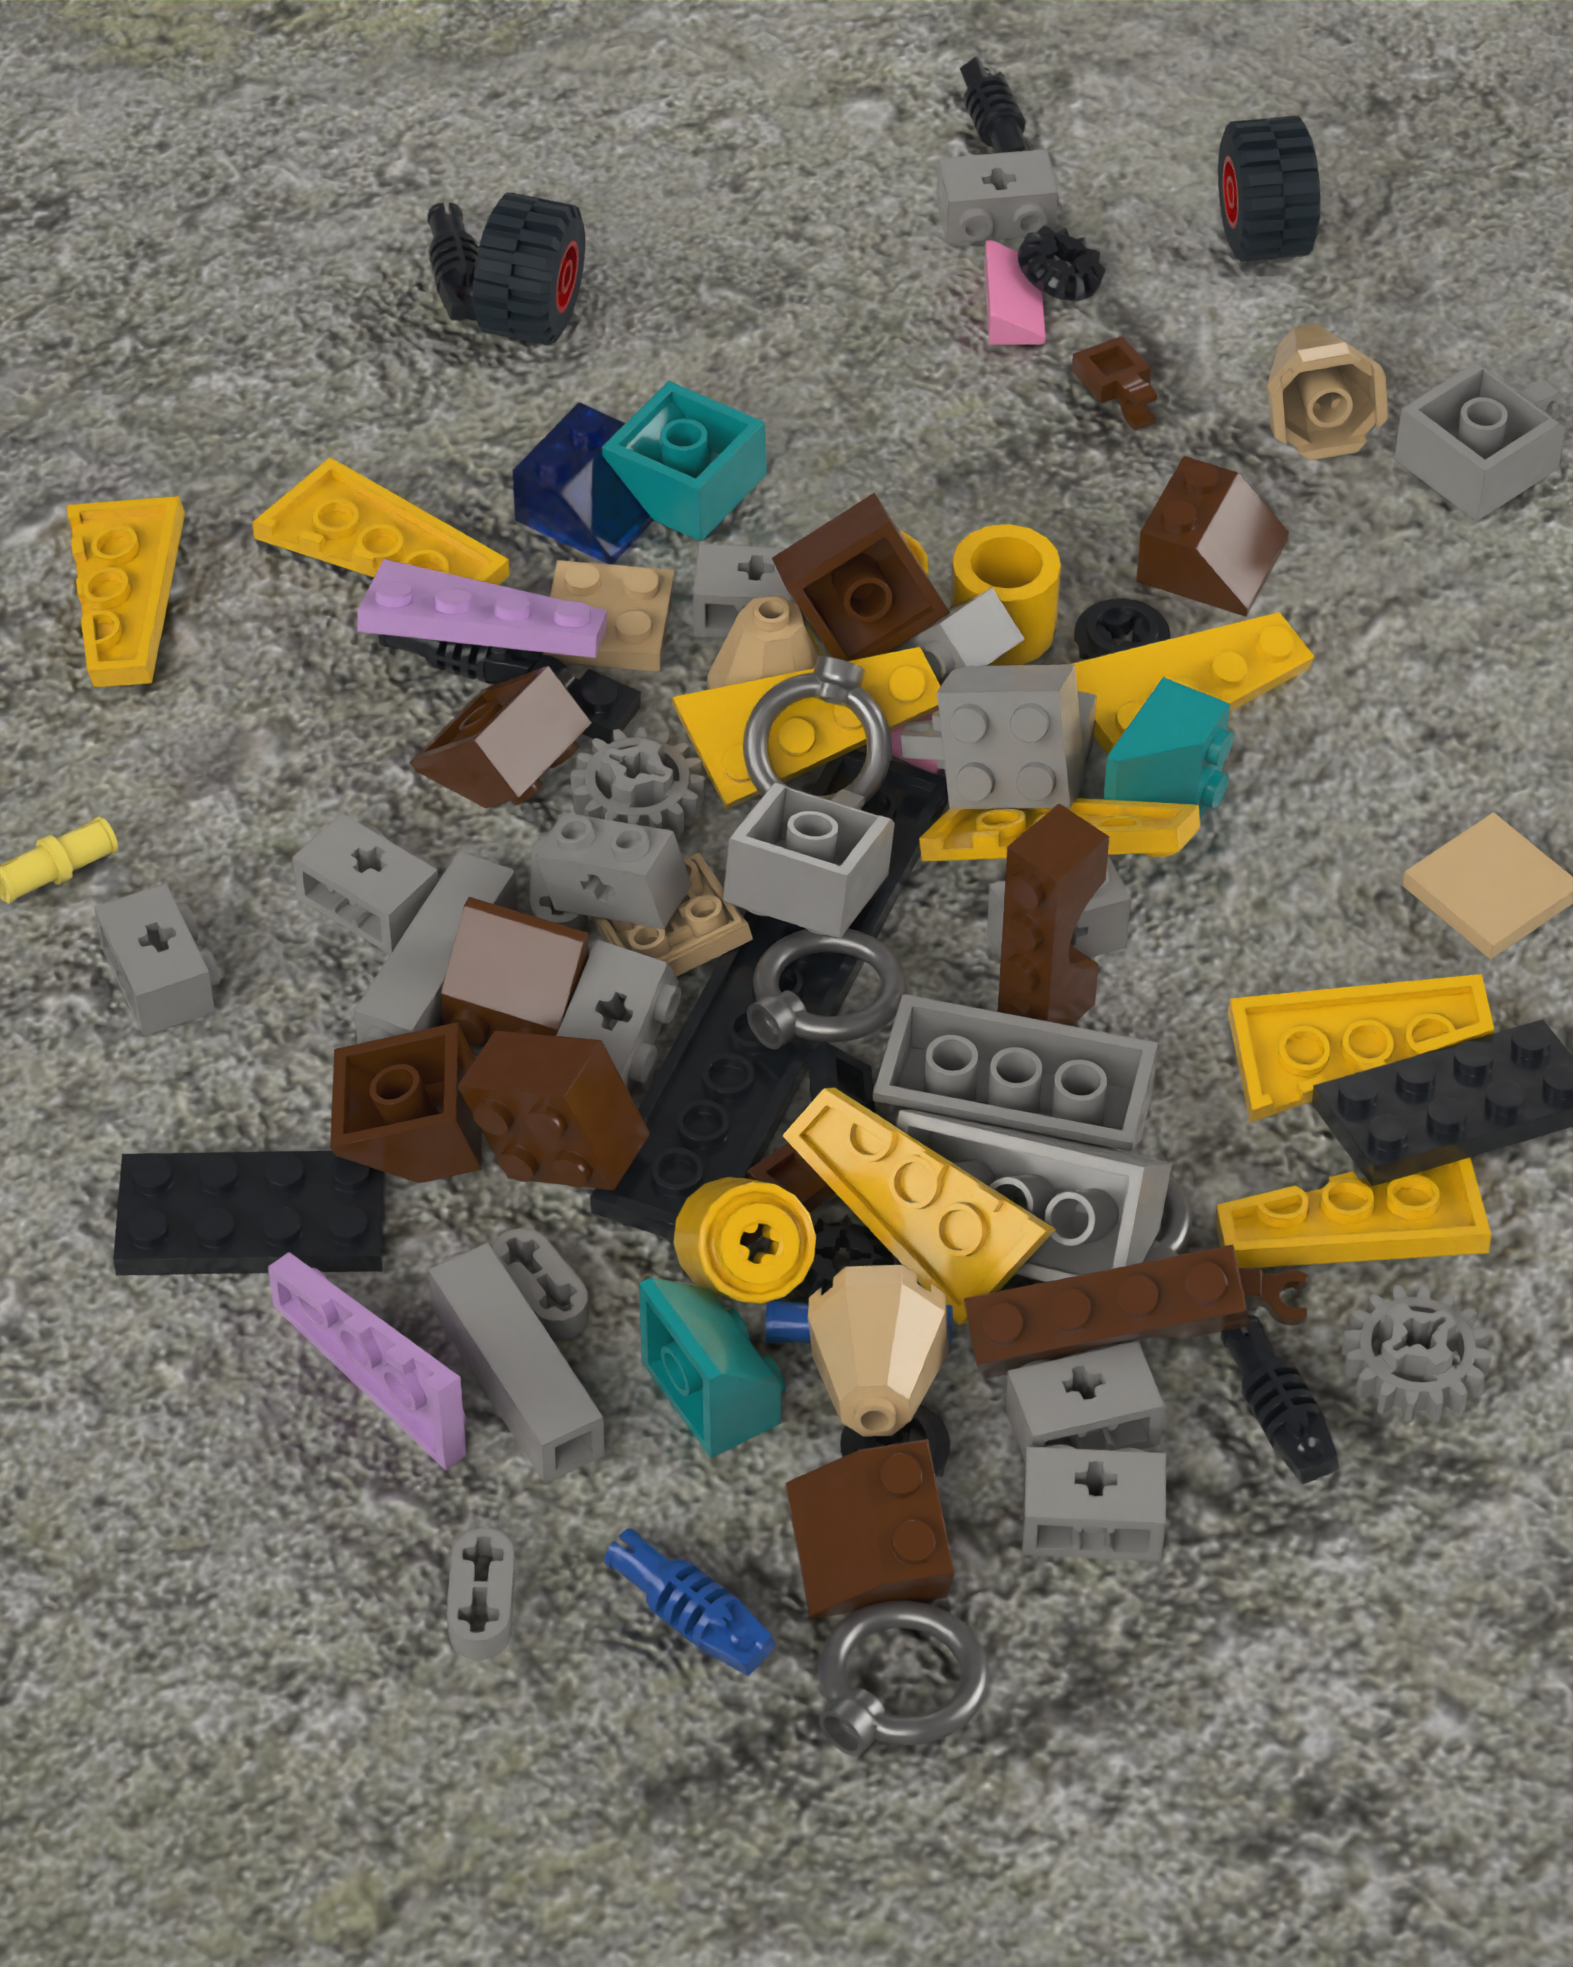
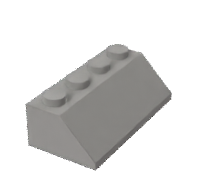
[873,994,1158,1151]
[896,1109,1172,1282]

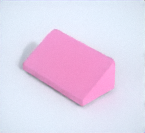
[984,240,1046,345]

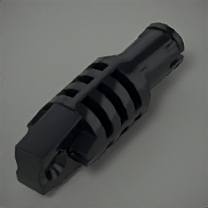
[960,57,1030,153]
[427,202,478,321]
[379,634,543,684]
[1220,1315,1339,1484]

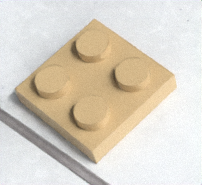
[543,560,675,672]

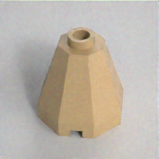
[1267,323,1388,461]
[707,595,824,690]
[808,1265,949,1437]

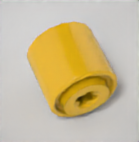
[950,524,1061,666]
[674,1177,816,1304]

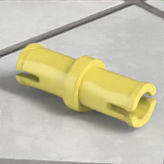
[0,816,118,904]

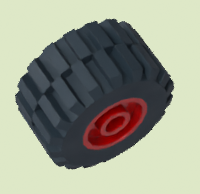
[1218,116,1321,262]
[473,192,585,346]

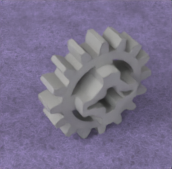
[570,727,705,834]
[1341,1285,1492,1423]

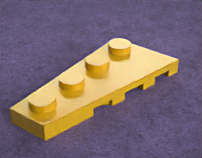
[252,457,510,585]
[66,496,185,687]
[1072,612,1315,755]
[672,647,941,811]
[919,798,1200,862]
[1228,974,1494,1123]
[782,1088,1056,1325]
[1215,1157,1492,1268]

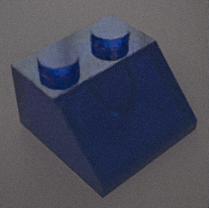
[512,402,654,565]

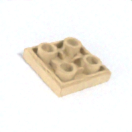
[1402,812,1573,960]
[591,853,753,977]

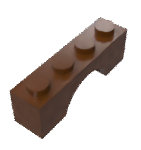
[997,803,1109,1026]
[964,1244,1251,1379]

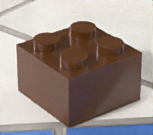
[457,1031,650,1190]

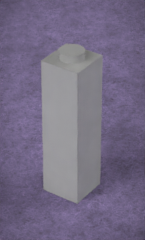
[354,851,518,1044]
[428,1243,605,1484]

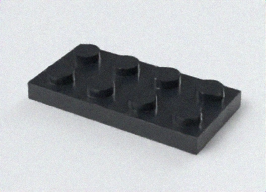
[1312,1019,1573,1186]
[113,1151,386,1276]

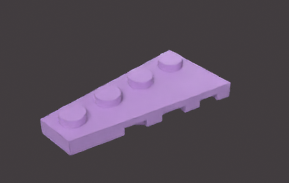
[357,559,607,658]
[268,1252,467,1471]

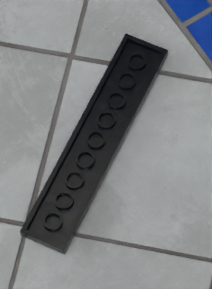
[590,750,948,1241]

